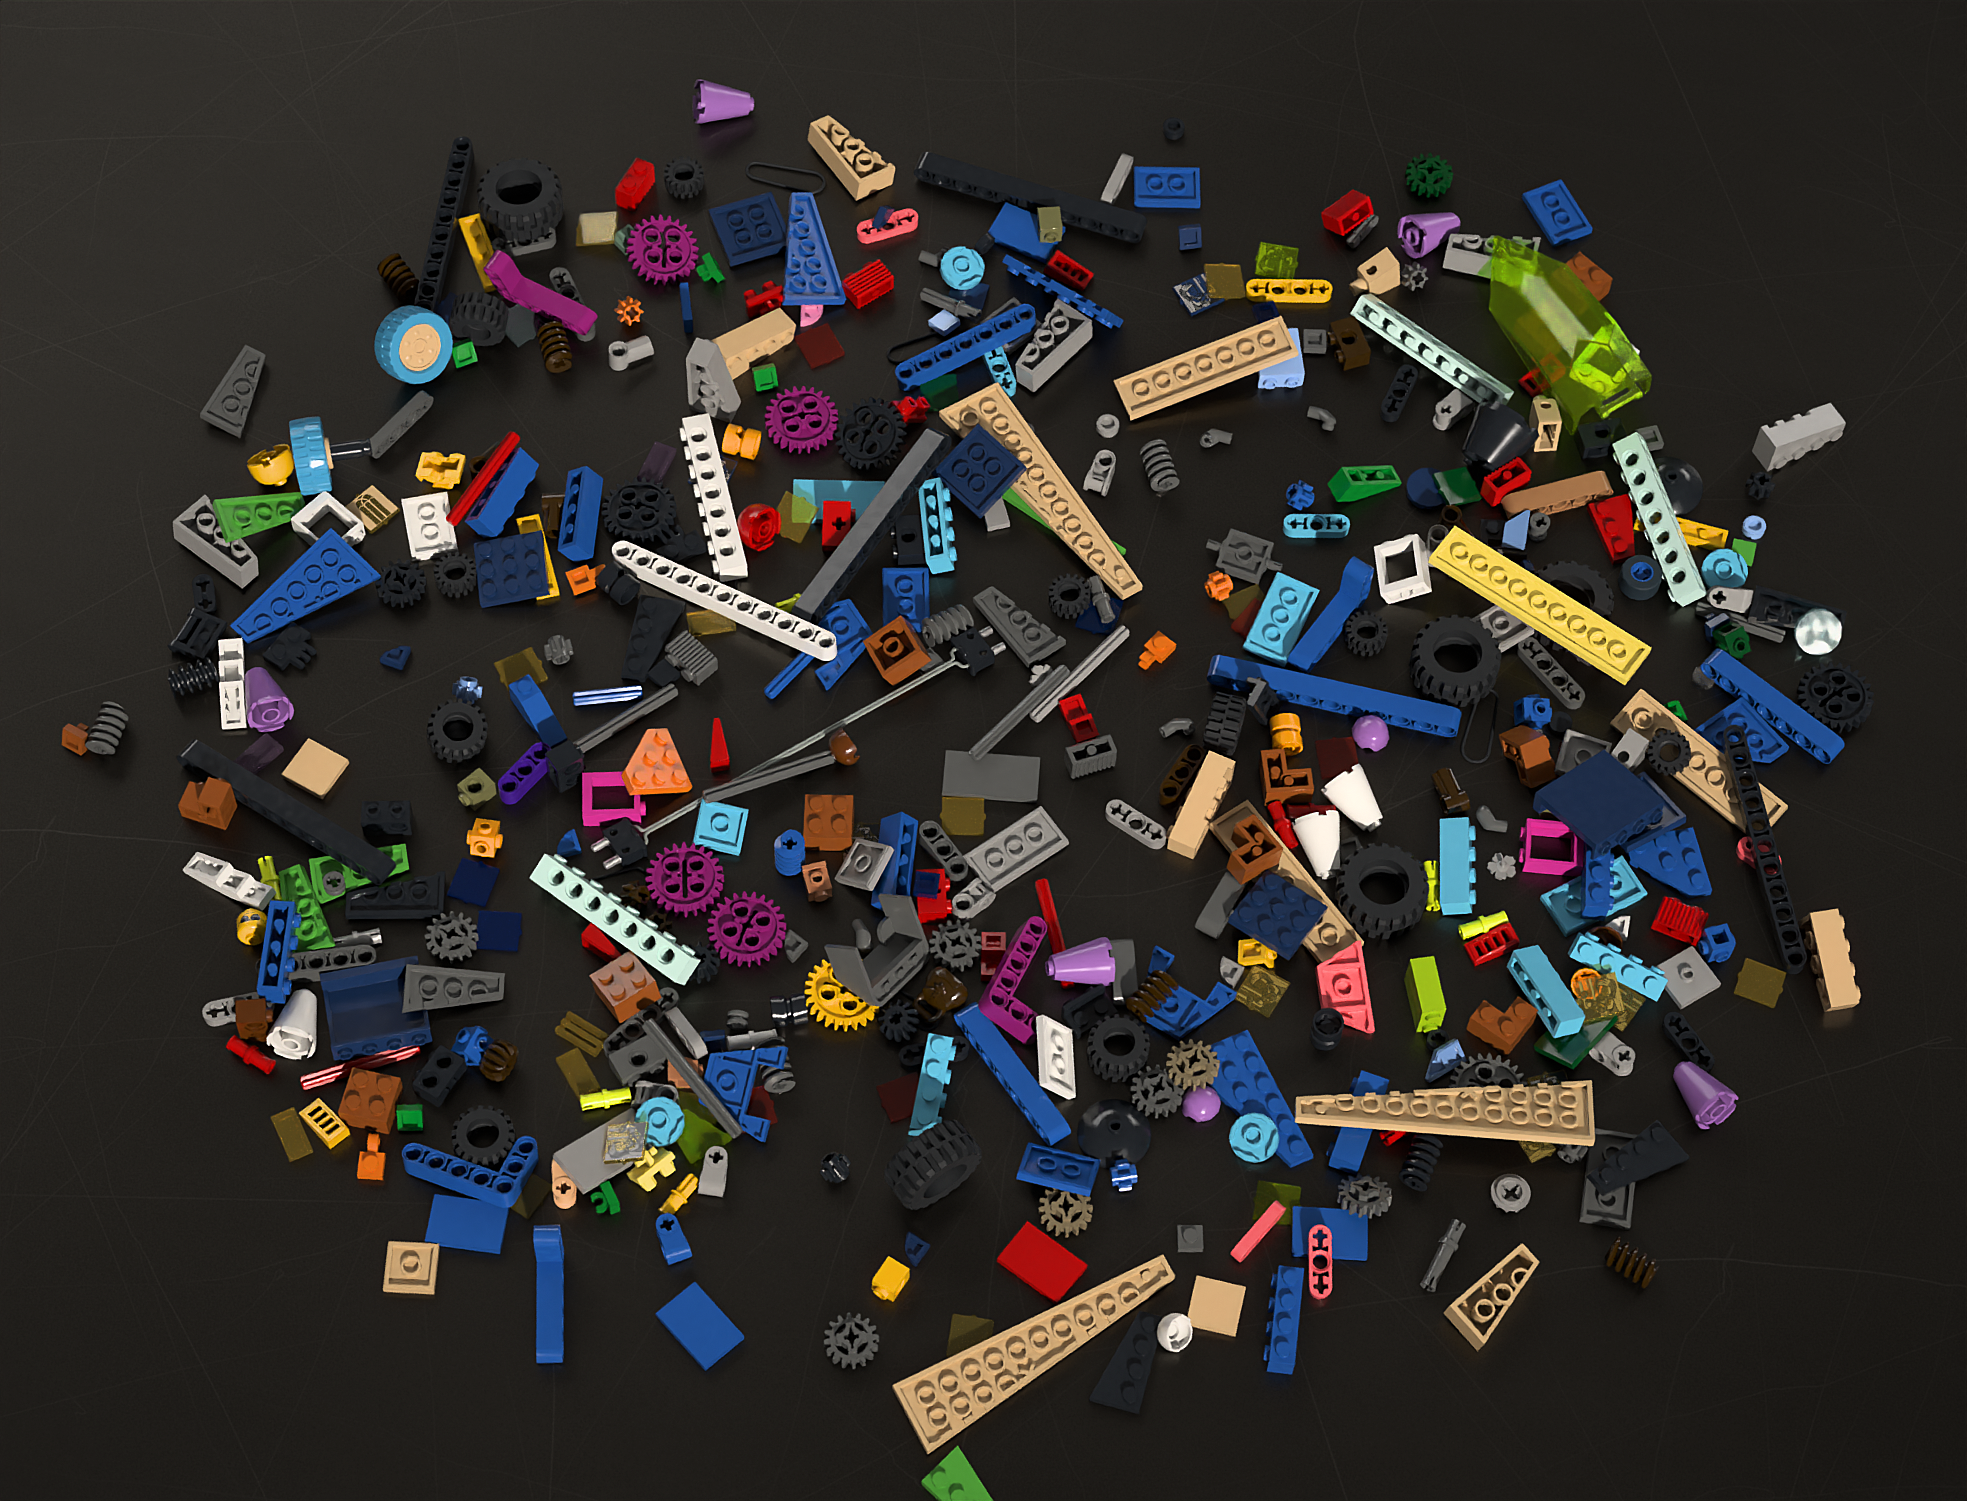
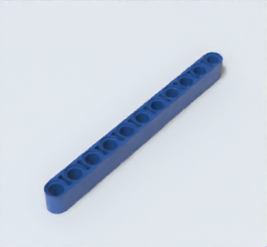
[1207,655,1462,737]

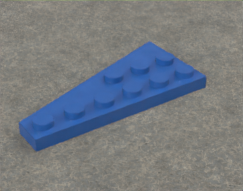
[782,193,846,305]
[1002,254,1124,328]
[230,528,381,643]
[1194,1030,1313,1168]

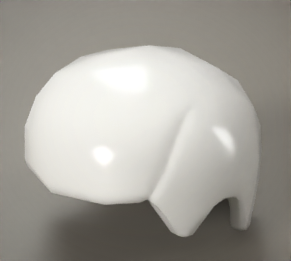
[1157,1313,1193,1352]

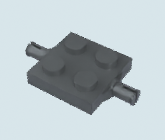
[1206,528,1283,584]

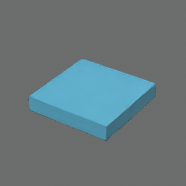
[692,798,749,856]

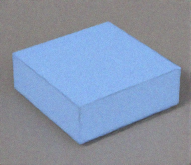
[928,309,960,337]

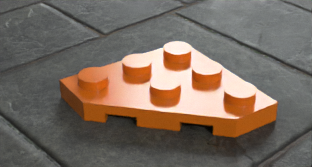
[621,728,692,795]

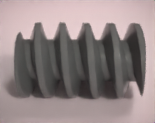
[1140,440,1179,491]
[921,604,974,647]
[85,701,129,754]
[755,1036,796,1093]

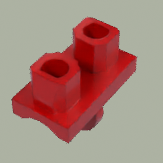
[744,281,783,318]
[891,396,930,428]

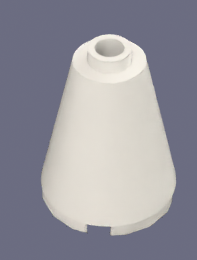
[1321,764,1383,832]
[1292,810,1340,879]
[267,989,317,1059]

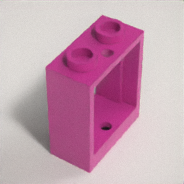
[582,772,646,826]
[1519,818,1584,877]

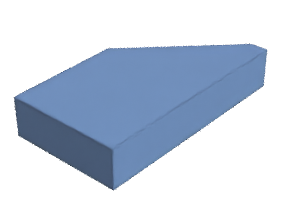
[1501,510,1530,550]
[1425,1039,1467,1082]

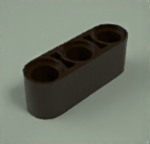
[1158,744,1205,809]

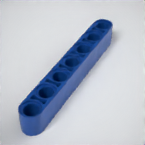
[895,304,1036,391]
[1700,649,1845,764]
[954,1002,1071,1146]

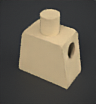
[1349,247,1400,296]
[1529,395,1562,452]

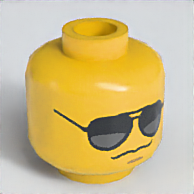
[236,908,267,945]

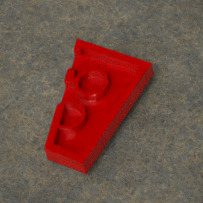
[1587,494,1635,565]

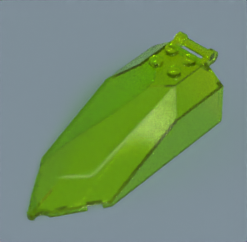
[1489,235,1652,435]

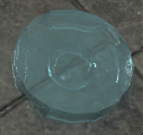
[1794,609,1842,655]

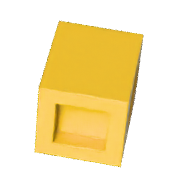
[872,1256,910,1302]

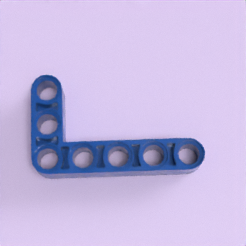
[1287,556,1374,674]
[402,1136,539,1208]
[533,1225,564,1363]

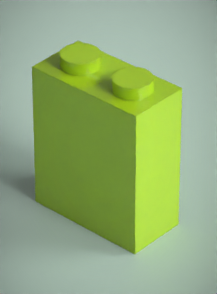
[1404,956,1446,1033]

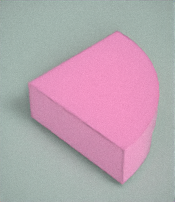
[801,305,823,326]

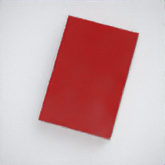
[997,1221,1088,1305]

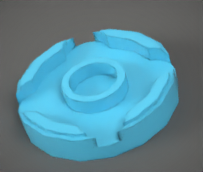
[940,246,984,290]
[1701,549,1748,594]
[635,1097,685,1147]
[1229,1112,1279,1163]

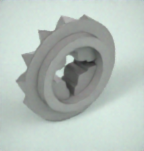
[1490,1174,1531,1213]

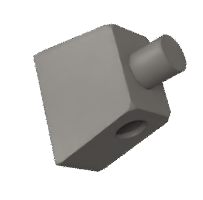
[1610,728,1649,773]

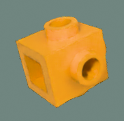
[467,818,503,857]

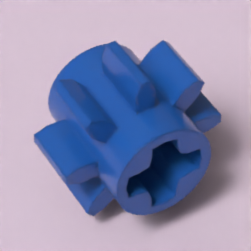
[1286,480,1314,511]
[1109,1159,1137,1191]

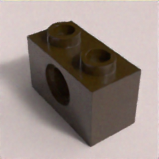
[1326,316,1371,371]

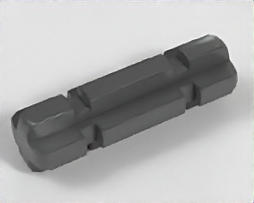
[1346,213,1379,248]

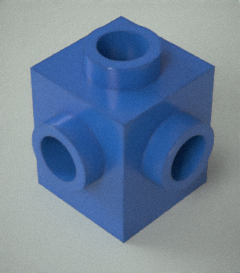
[1513,694,1552,730]
[1698,923,1736,962]
[451,1026,494,1066]

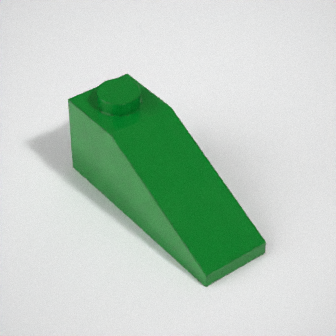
[1328,465,1402,502]

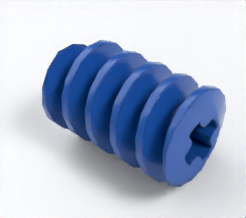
[774,829,805,876]

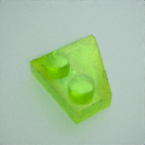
[676,1109,732,1165]

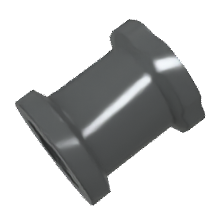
[1527,513,1550,542]

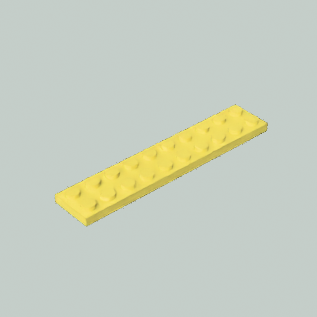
[1428,526,1651,685]

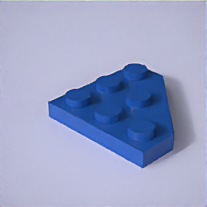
[1694,697,1789,763]
[1626,827,1712,899]

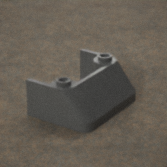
[825,894,930,1007]

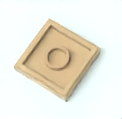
[281,738,349,799]
[383,1241,440,1294]
[1187,1276,1246,1337]

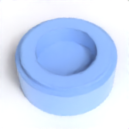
[1742,516,1766,539]

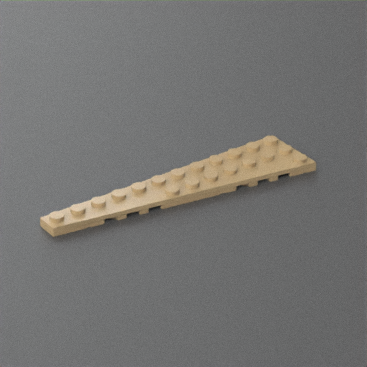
[939,382,1143,600]
[1295,1080,1595,1146]
[893,1255,1175,1455]

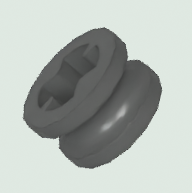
[323,871,346,896]
[726,1010,749,1030]

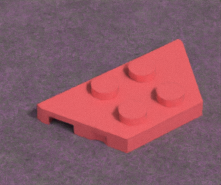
[1315,940,1375,1034]

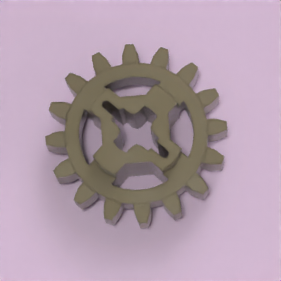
[1166,1039,1220,1091]
[1038,1188,1093,1237]

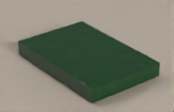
[1534,997,1618,1069]

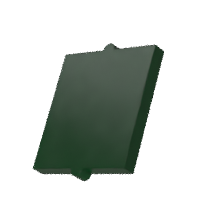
[920,374,959,412]
[1432,467,1482,506]

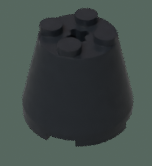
[1461,398,1540,476]

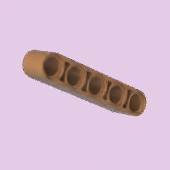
[1501,471,1613,520]

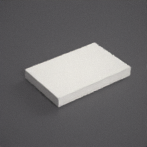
[401,492,458,562]
[1036,1015,1076,1100]

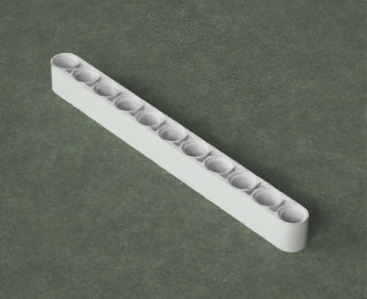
[612,541,837,661]

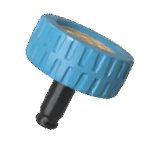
[374,305,453,384]
[289,416,373,496]

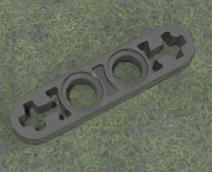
[549,267,596,341]
[370,390,434,458]
[1516,636,1585,709]
[603,987,679,1058]

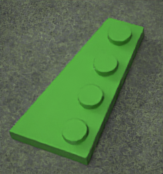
[212,492,306,543]
[309,844,409,905]
[279,864,336,953]
[921,1446,993,1501]

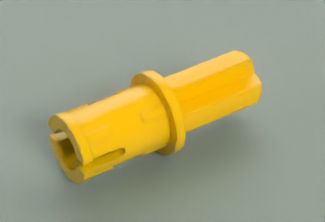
[658,1173,699,1215]

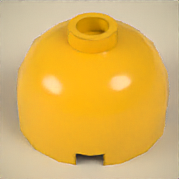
[247,444,294,487]

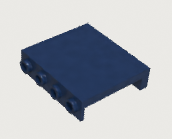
[1533,750,1665,860]
[320,956,433,1061]

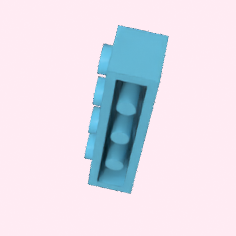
[918,477,957,574]
[1440,817,1476,915]
[1568,932,1668,1001]
[1507,945,1586,1038]
[908,1033,956,1136]

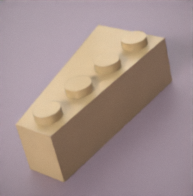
[711,308,796,380]

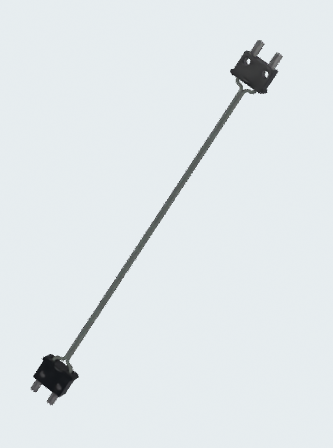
[591,626,1006,869]

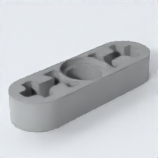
[1100,153,1134,206]
[1105,800,1167,849]
[202,992,275,1026]
[665,1007,708,1060]

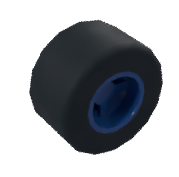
[1618,555,1662,600]

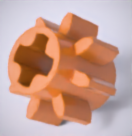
[614,296,644,326]
[1205,571,1233,601]

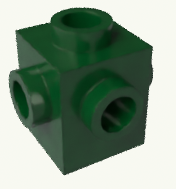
[1712,622,1751,660]

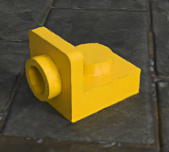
[1238,938,1277,968]

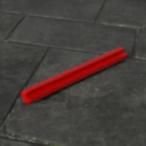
[446,431,520,526]
[1035,879,1075,989]
[300,1045,421,1090]

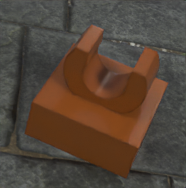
[62,723,89,756]

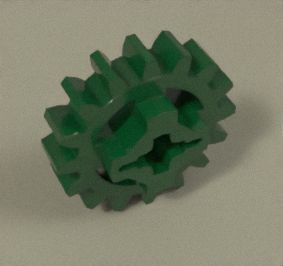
[1405,153,1453,198]

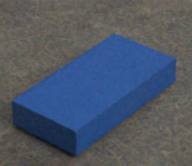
[679,282,693,333]

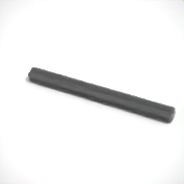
[969,664,1070,761]
[573,683,678,753]
[702,750,834,804]
[642,1019,743,1139]

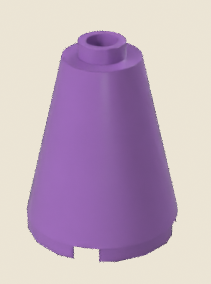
[693,79,754,124]
[1398,212,1461,258]
[244,667,294,732]
[1045,937,1115,986]
[1673,1062,1738,1129]

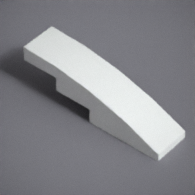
[218,638,247,730]
[183,852,277,911]

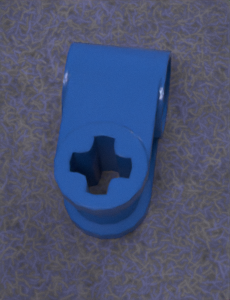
[656,1213,692,1266]

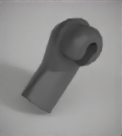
[919,247,950,267]
[1307,406,1336,431]
[1200,429,1233,448]
[1159,718,1196,738]
[1476,805,1508,833]
[852,919,873,954]

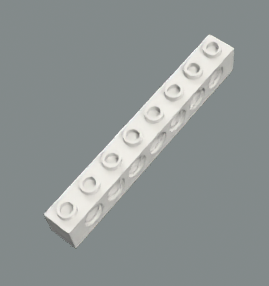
[679,413,748,582]

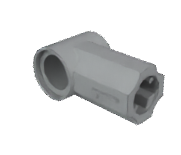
[608,335,654,371]

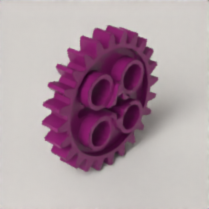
[626,215,699,286]
[765,386,838,454]
[645,842,724,917]
[707,891,786,967]

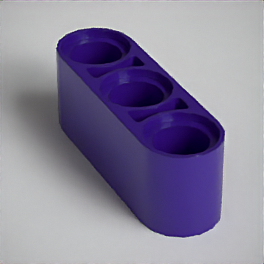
[498,742,551,805]

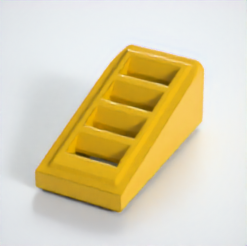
[299,1098,350,1149]

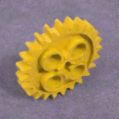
[804,959,880,1031]

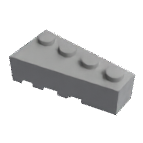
[173,494,259,589]

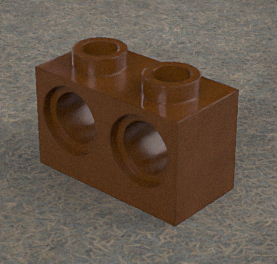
[235,998,276,1043]

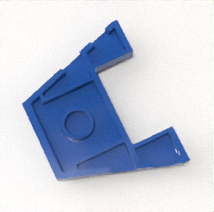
[784,599,873,691]
[1145,945,1237,1041]
[698,1046,788,1142]

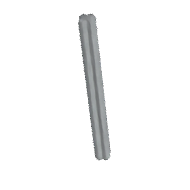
[1029,625,1130,722]

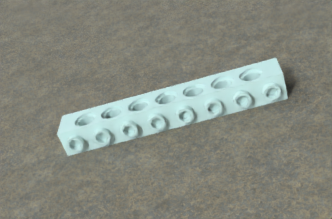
[1350,294,1514,405]
[1612,432,1708,606]
[530,854,700,985]

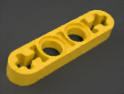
[1245,279,1332,303]

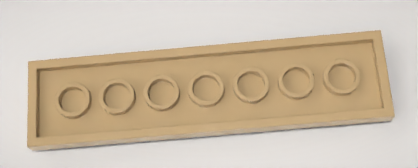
[1114,316,1299,420]
[1610,689,1788,834]
[1209,800,1364,964]

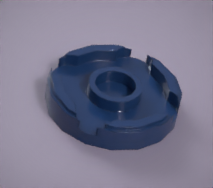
[1406,468,1446,510]

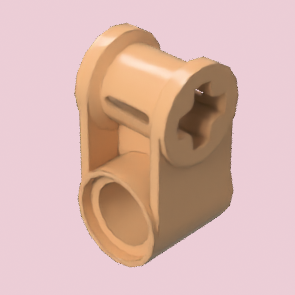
[552,1159,577,1209]

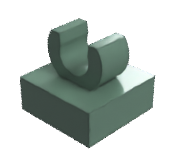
[611,224,635,255]

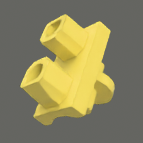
[626,1147,676,1191]

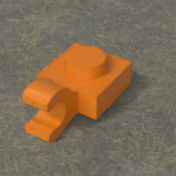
[565,564,606,596]
[1138,631,1176,670]
[357,1134,386,1180]

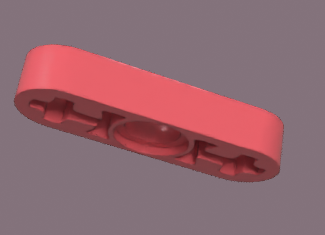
[857,209,918,244]
[1230,1200,1286,1263]
[1308,1225,1332,1299]

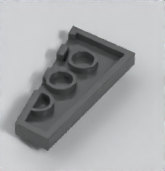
[200,345,266,438]
[973,586,1066,668]
[402,964,505,1013]

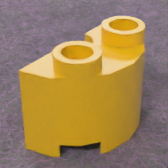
[416,452,466,489]

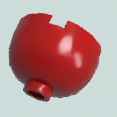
[737,503,782,551]

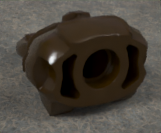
[912,966,968,1024]

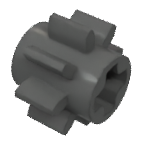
[1400,261,1428,291]
[544,635,574,664]
[1556,1143,1588,1163]

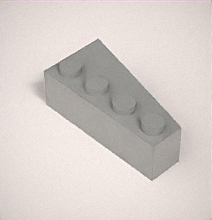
[1442,234,1541,287]
[1015,298,1093,392]
[686,338,741,423]
[1752,403,1846,471]

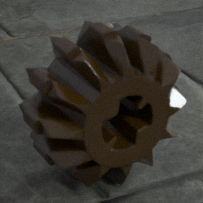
[480,1038,519,1082]

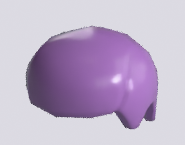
[1352,715,1389,751]
[1180,1085,1221,1122]

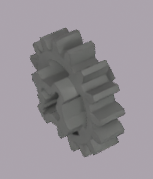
[425,911,479,964]
[929,920,982,972]
[1130,1065,1184,1118]
[1337,1173,1392,1218]
[824,1313,879,1369]

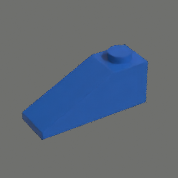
[508,674,568,749]

